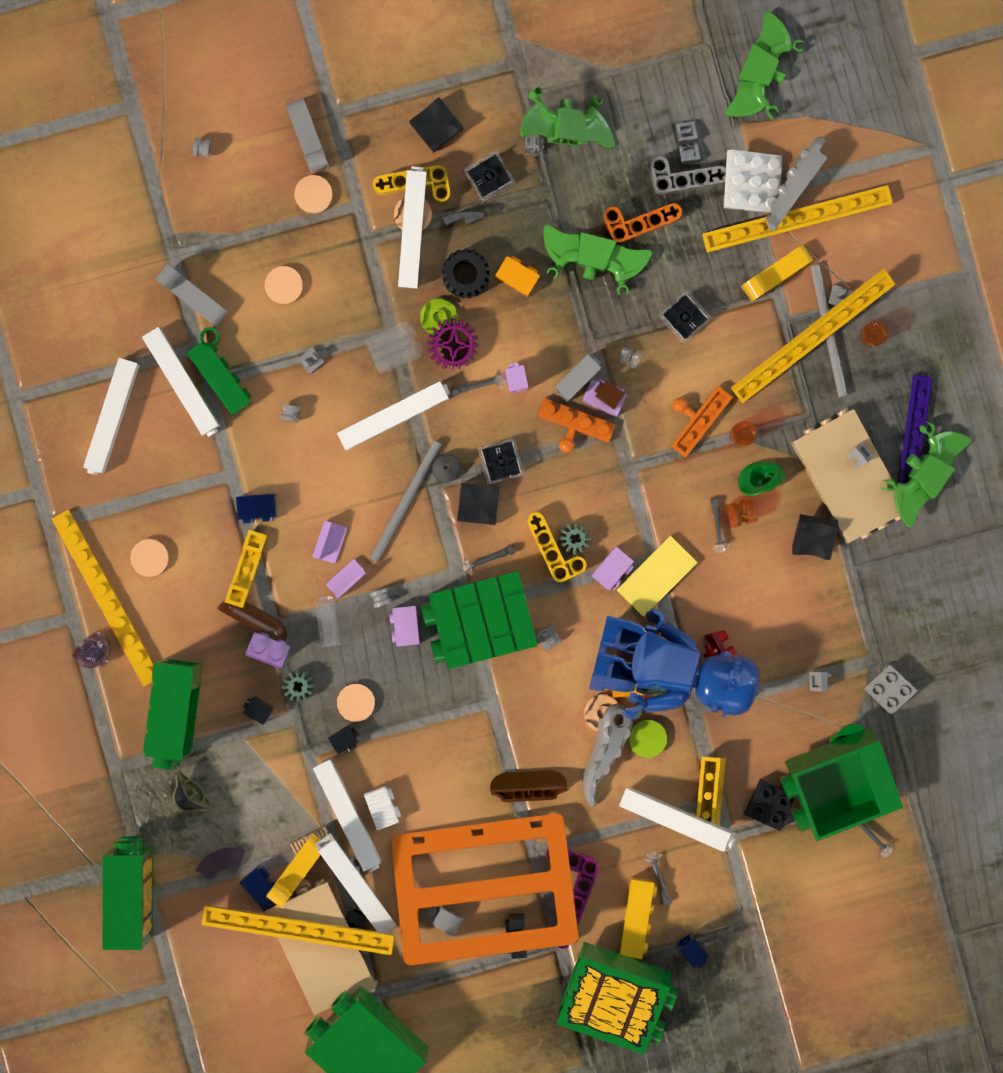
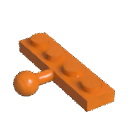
[670,386,733,458]
[537,398,616,453]

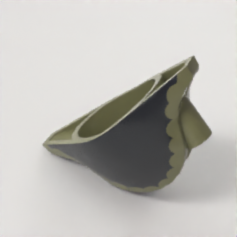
[172,771,213,815]

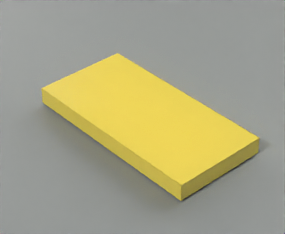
[616,536,698,617]

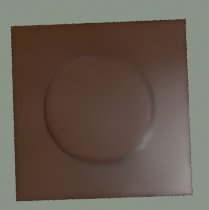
[594,380,625,410]

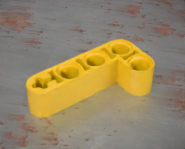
[373,165,450,204]
[741,244,813,302]
[527,512,587,582]
[266,833,321,908]

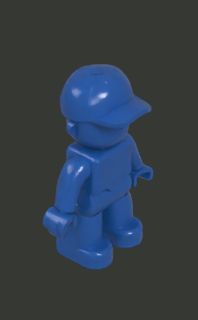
[589,609,759,720]

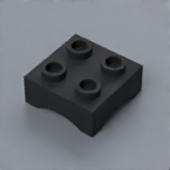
[409,97,463,153]
[457,483,500,525]
[792,514,839,560]
[744,779,796,831]
[505,913,527,959]

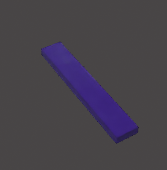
[898,375,933,484]

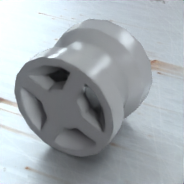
[193,137,211,158]
[279,404,301,423]
[370,588,392,608]

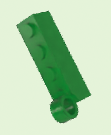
[187,327,252,416]

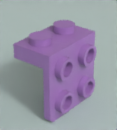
[245,632,290,669]

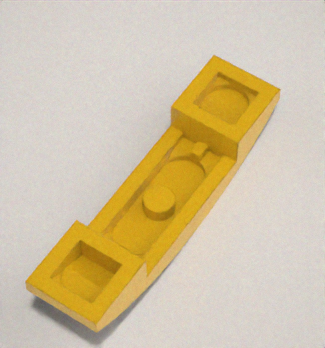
[225,530,267,608]

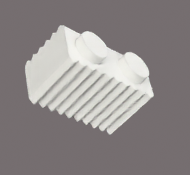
[364,785,401,830]

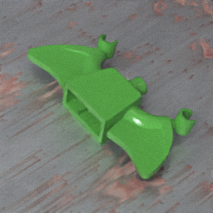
[725,12,805,120]
[520,86,615,149]
[544,225,652,295]
[881,422,971,527]

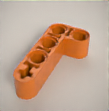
[603,203,682,244]

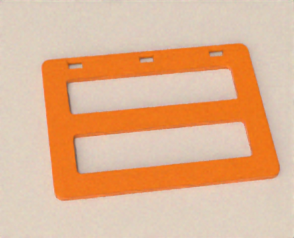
[391,813,579,966]

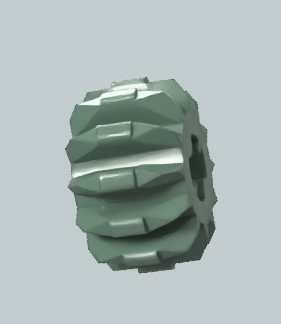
[559,522,592,555]
[282,670,315,703]

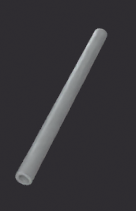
[810,264,848,397]
[370,441,442,562]

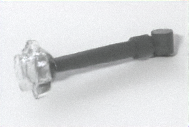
[452,370,507,396]
[710,497,731,553]
[461,545,516,576]
[858,823,894,858]
[643,850,671,905]

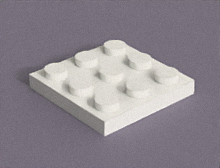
[724,149,782,214]

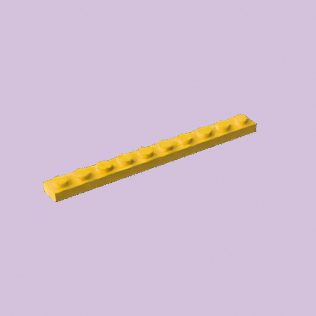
[702,185,893,253]
[731,268,896,404]
[52,510,154,687]
[202,905,395,955]

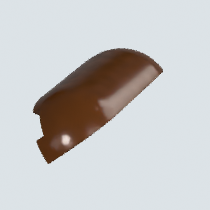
[217,600,287,642]
[490,770,567,802]

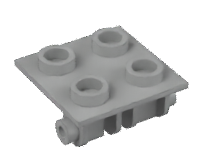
[864,664,918,715]

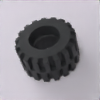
[442,248,490,299]

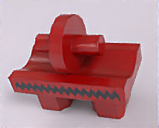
[703,630,737,658]

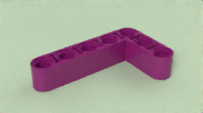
[546,847,599,949]

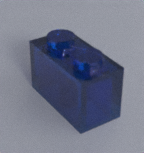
[236,494,278,523]
[239,865,276,911]
[677,932,709,968]

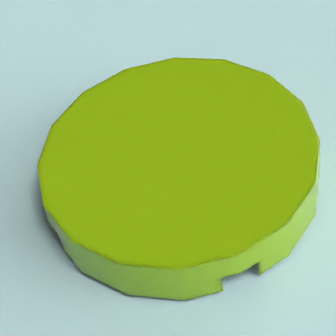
[420,298,458,337]
[629,719,667,758]

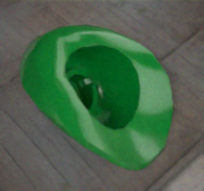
[738,461,786,496]

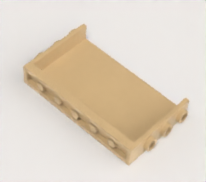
[791,408,901,543]
[265,879,379,1015]

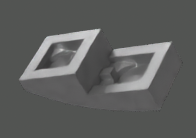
[676,121,700,165]
[443,212,485,227]

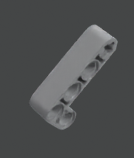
[286,98,330,174]
[650,156,726,195]
[155,264,228,327]

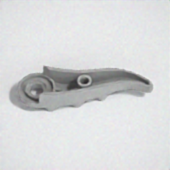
[766,137,827,231]
[583,704,633,807]

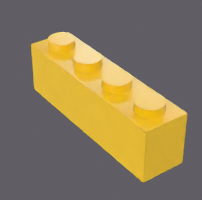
[696,756,726,826]
[619,877,657,959]

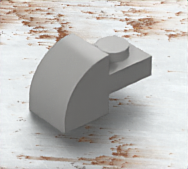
[420,906,465,936]

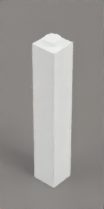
[398,166,426,288]
[142,327,220,437]
[83,358,140,476]
[337,381,450,451]
[313,758,382,872]
[619,788,736,852]
[315,833,397,934]

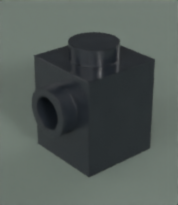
[243,696,275,725]
[328,725,359,754]
[345,907,366,929]

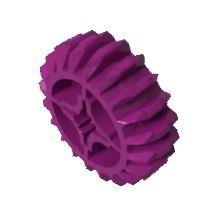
[427,318,479,370]

